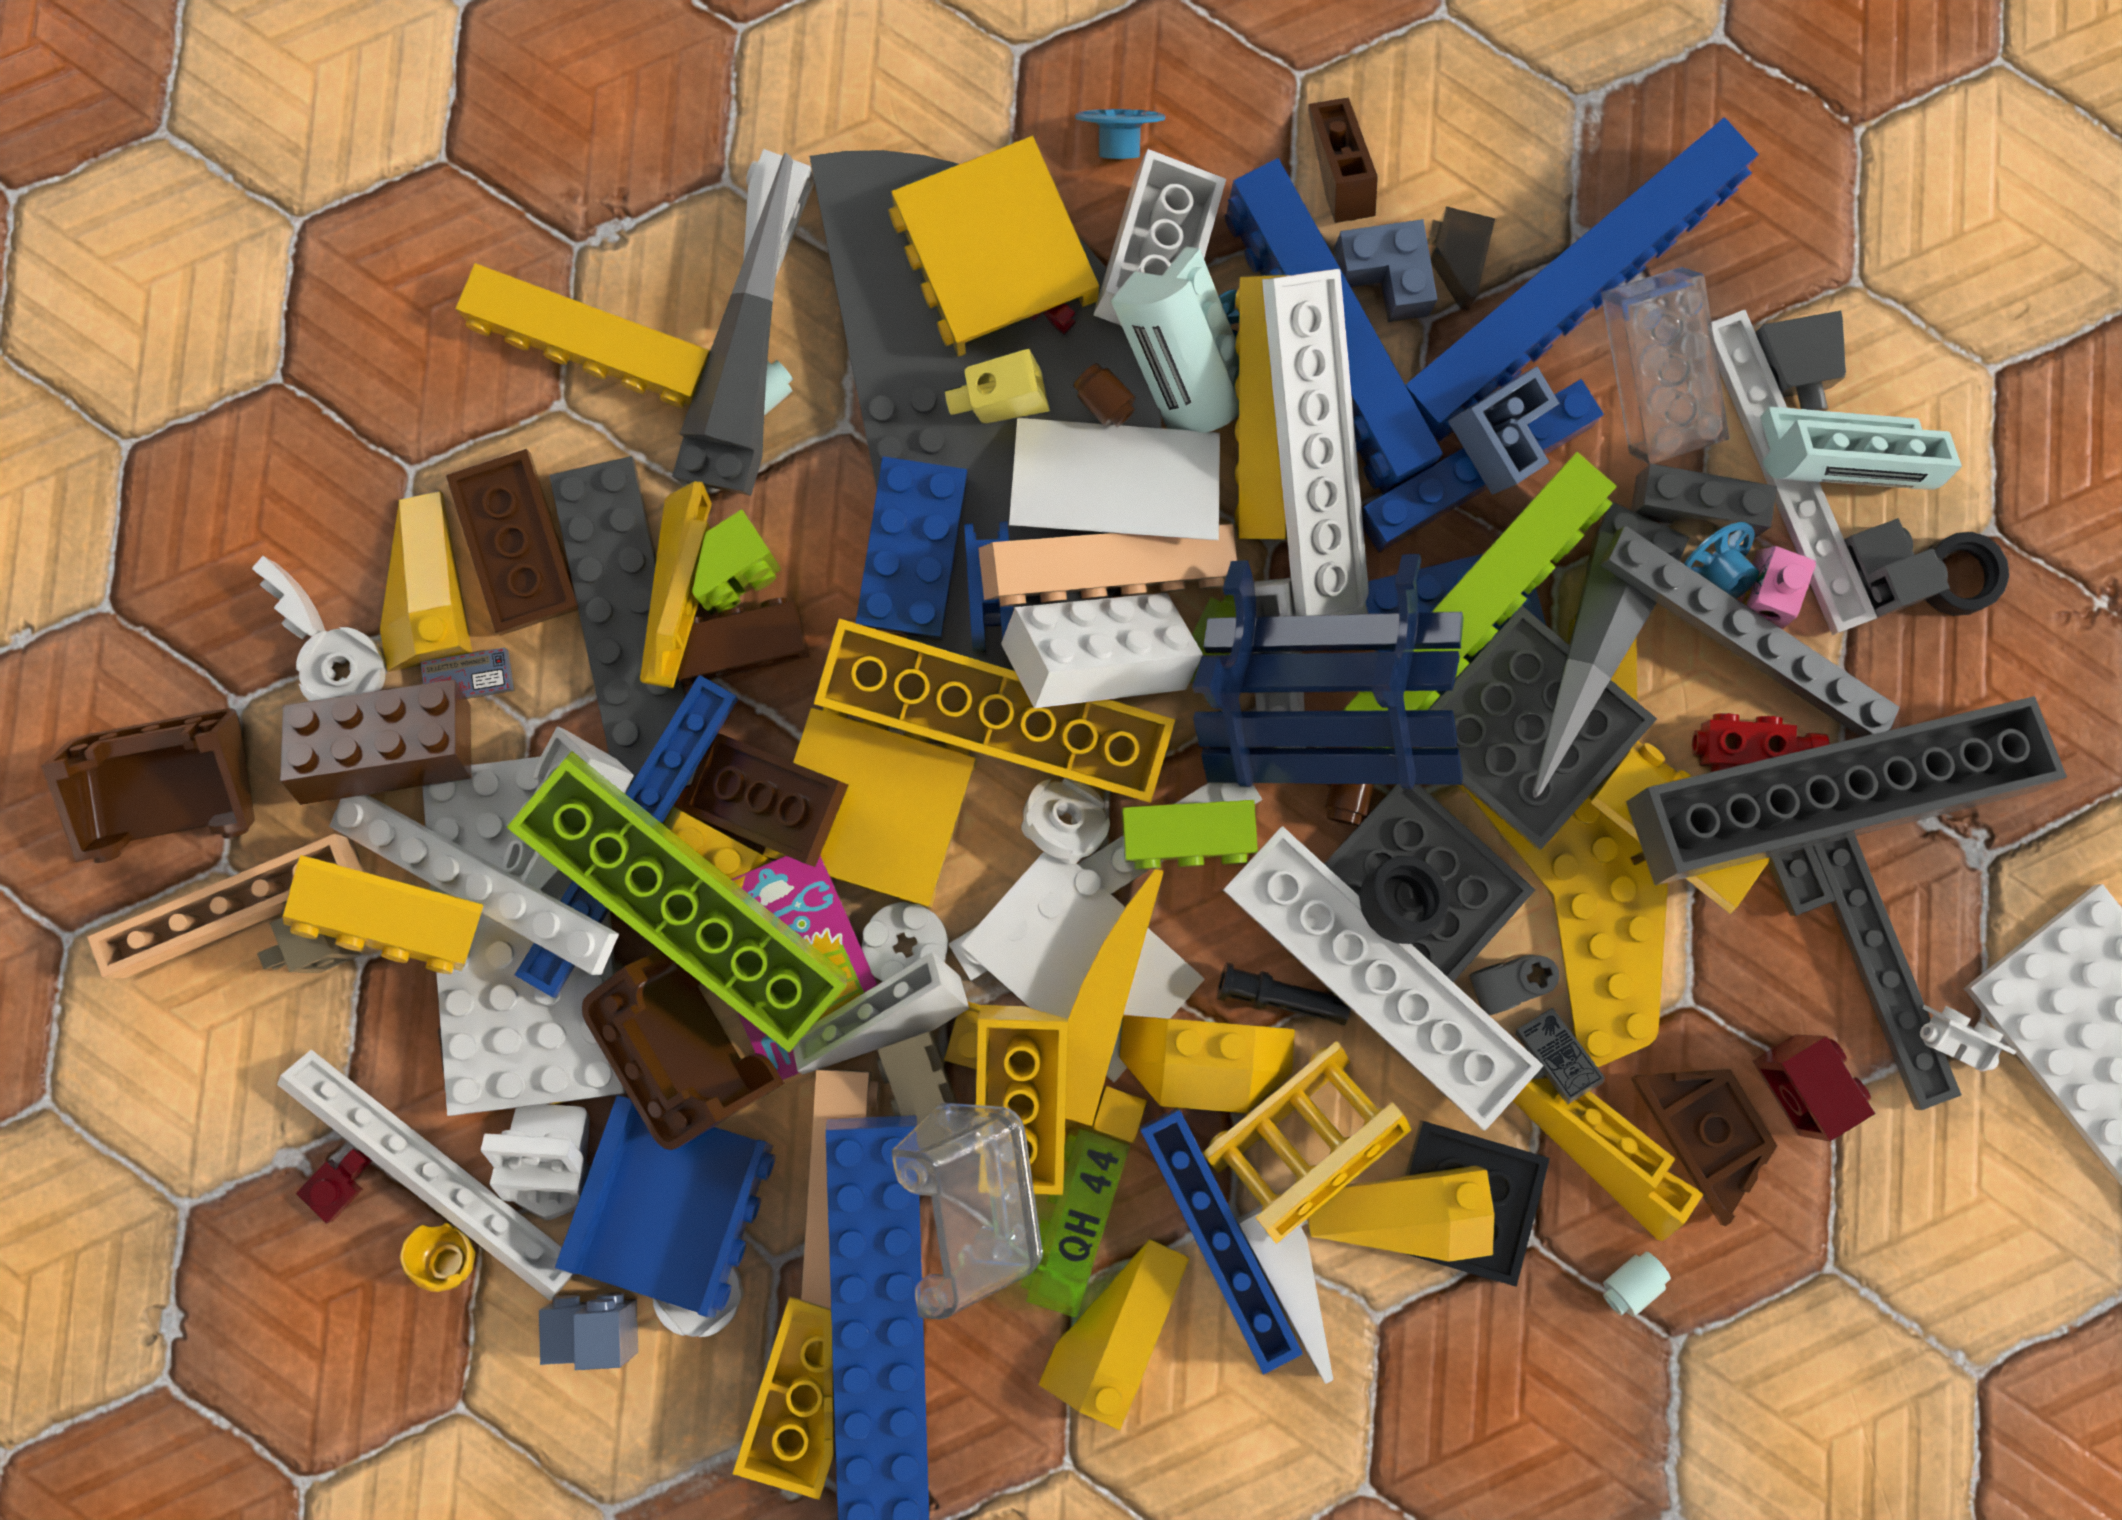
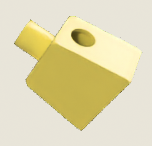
[945,349,1050,423]

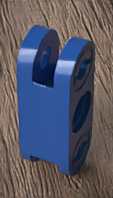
[964,521,1013,652]

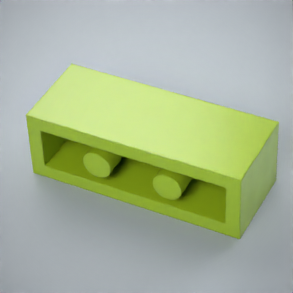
[1121,800,1258,870]

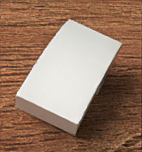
[252,556,325,639]

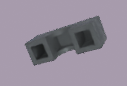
[1631,463,1777,538]

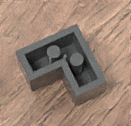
[1844,518,1950,620]

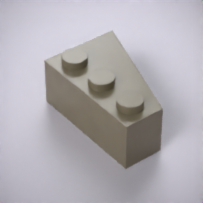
[877,1030,975,1175]

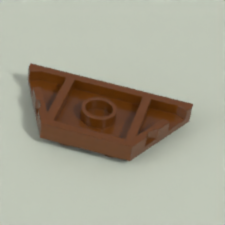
[1631,1069,1777,1226]

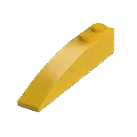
[1065,869,1164,1126]

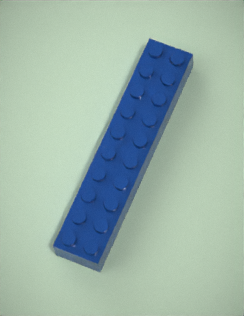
[1405,117,1759,442]
[825,1115,929,1520]

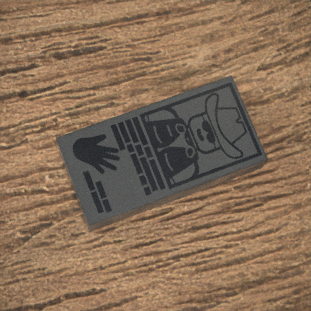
[1515,1008,1605,1105]

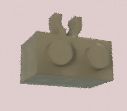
[257,909,360,973]

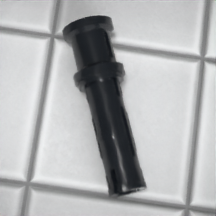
[1217,962,1351,1026]

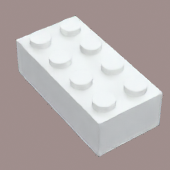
[1093,149,1226,326]
[1001,592,1203,708]

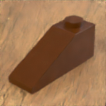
[1308,97,1378,223]

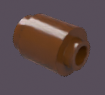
[1073,363,1136,427]
[1325,784,1374,826]

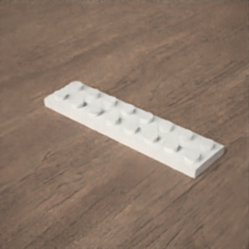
[1262,269,1369,616]
[1222,826,1544,1131]

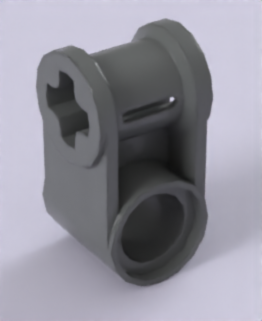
[1469,954,1560,1015]

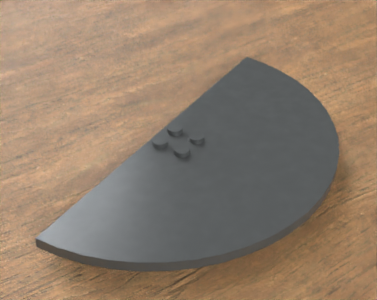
[809,150,1161,671]

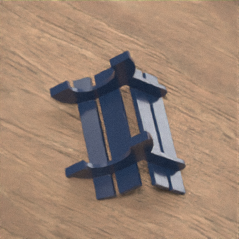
[1192,554,1464,789]

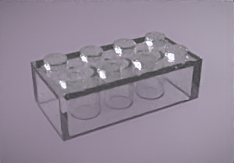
[1601,267,1730,464]

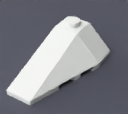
[501,726,634,890]

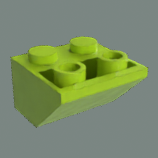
[692,509,782,615]

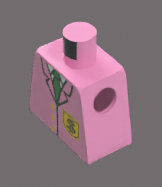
[1739,546,1816,629]

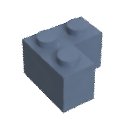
[1334,219,1438,322]
[1448,366,1560,495]
[539,1292,638,1370]

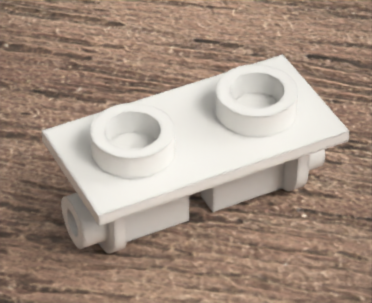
[1920,1005,2017,1071]

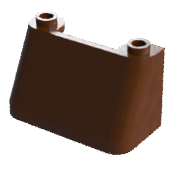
[41,708,255,863]
[581,950,785,1150]

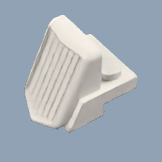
[481,1104,590,1221]

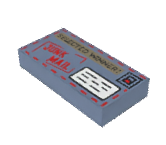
[420,647,514,699]

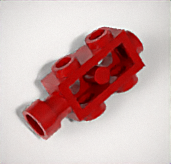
[1692,713,1830,772]

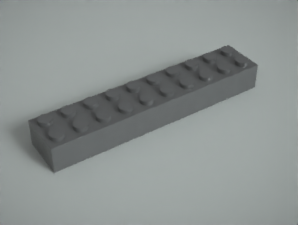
[1626,696,2067,886]

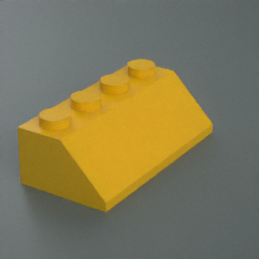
[1590,741,1769,914]
[283,855,484,975]
[974,1005,1068,1195]

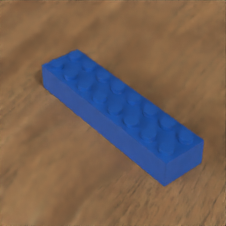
[1225,158,1443,495]

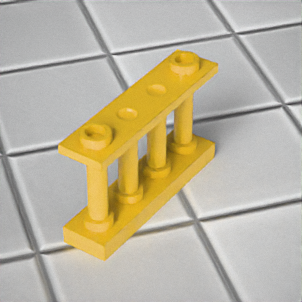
[1202,1040,1412,1244]

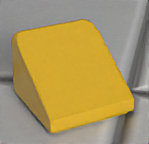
[1092,1086,1147,1143]

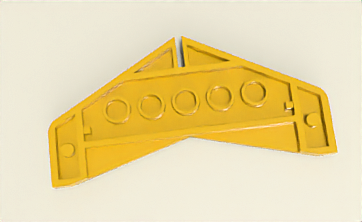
[1457,785,1668,1067]

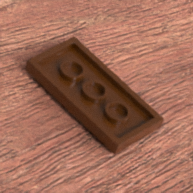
[446,449,579,636]
[680,733,849,867]

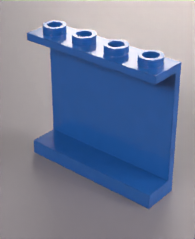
[555,1095,776,1318]

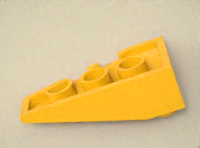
[380,491,473,672]
[1307,1166,1494,1262]
[1038,1239,1190,1431]
[733,1296,834,1500]

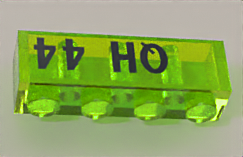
[1021,1127,1130,1318]

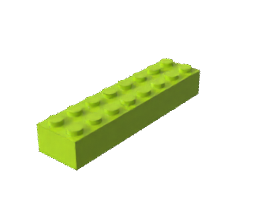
[1342,452,1617,748]
[506,751,847,1052]

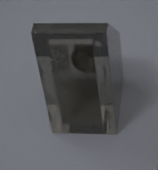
[1427,206,1495,311]

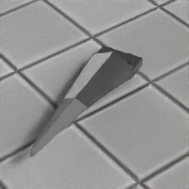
[672,153,793,496]
[1532,502,1690,798]

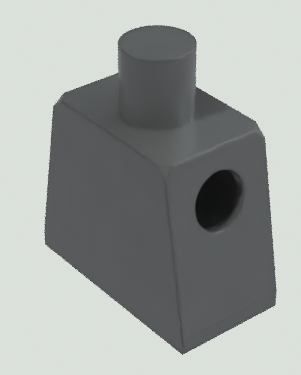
[1755,310,1846,411]

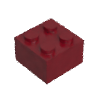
[1753,1034,1876,1142]

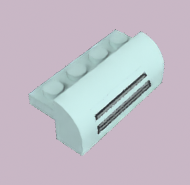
[1111,246,1239,433]
[1760,406,1962,490]

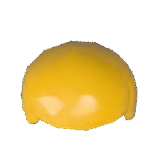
[399,1223,475,1292]

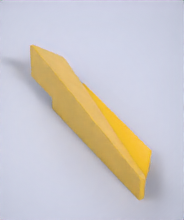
[640,481,712,688]
[1513,1079,1704,1241]

